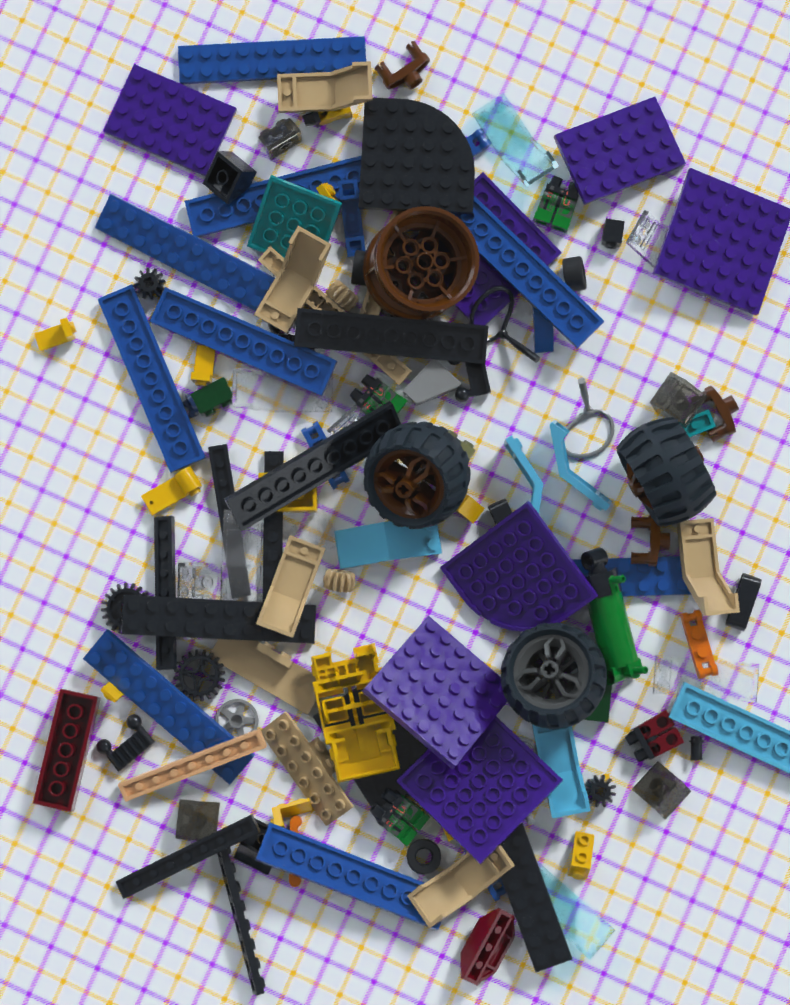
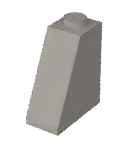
[402,360,462,406]

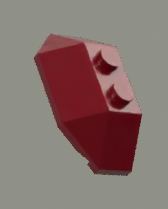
[460,908,515,986]

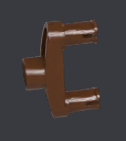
[374,41,430,90]
[689,385,739,443]
[631,515,670,567]

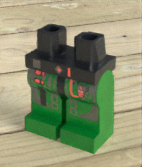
[533,176,579,234]
[349,374,407,415]
[369,788,431,846]

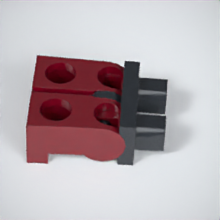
[625,709,685,762]

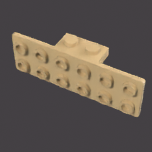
[210,639,316,714]
[261,712,354,826]

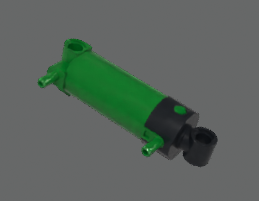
[581,547,648,685]

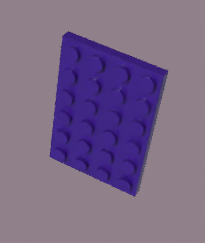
[103,64,237,177]
[553,96,686,205]

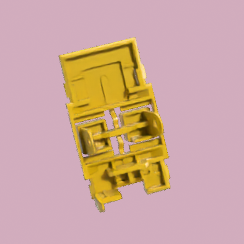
[311,643,400,783]

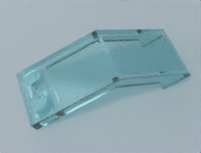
[472,93,559,187]
[537,861,615,960]

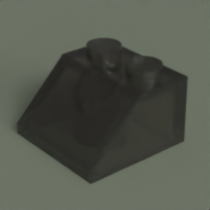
[258,118,302,161]
[649,372,707,428]
[632,761,691,820]
[175,798,220,841]

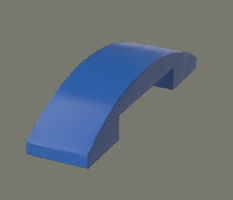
[338,179,366,257]
[532,306,554,353]

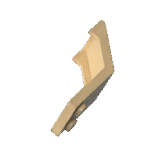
[277,61,373,113]
[254,226,332,334]
[676,518,740,616]
[256,535,326,638]
[407,845,515,928]

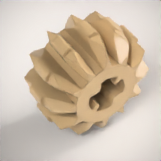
[326,280,359,311]
[323,569,356,593]

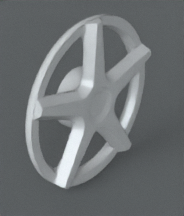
[215,699,259,736]

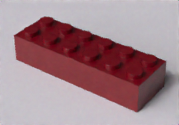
[33,688,101,812]

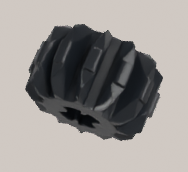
[133,268,166,300]
[585,775,616,808]

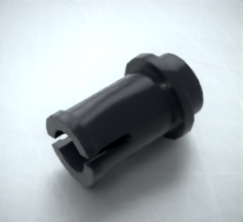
[689,736,704,760]

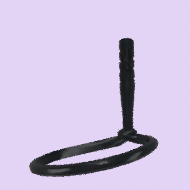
[469,286,540,363]

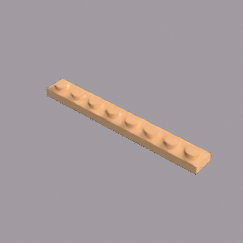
[118,728,267,802]

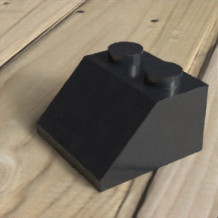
[202,151,257,204]
[233,818,272,875]

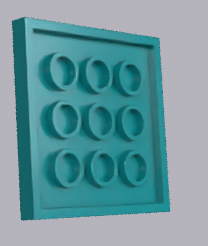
[247,175,342,258]

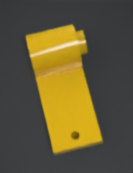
[141,466,202,516]

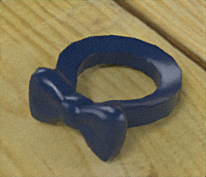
[183,394,199,418]

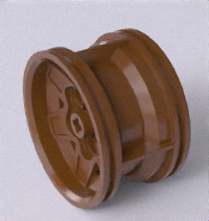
[363,206,479,320]

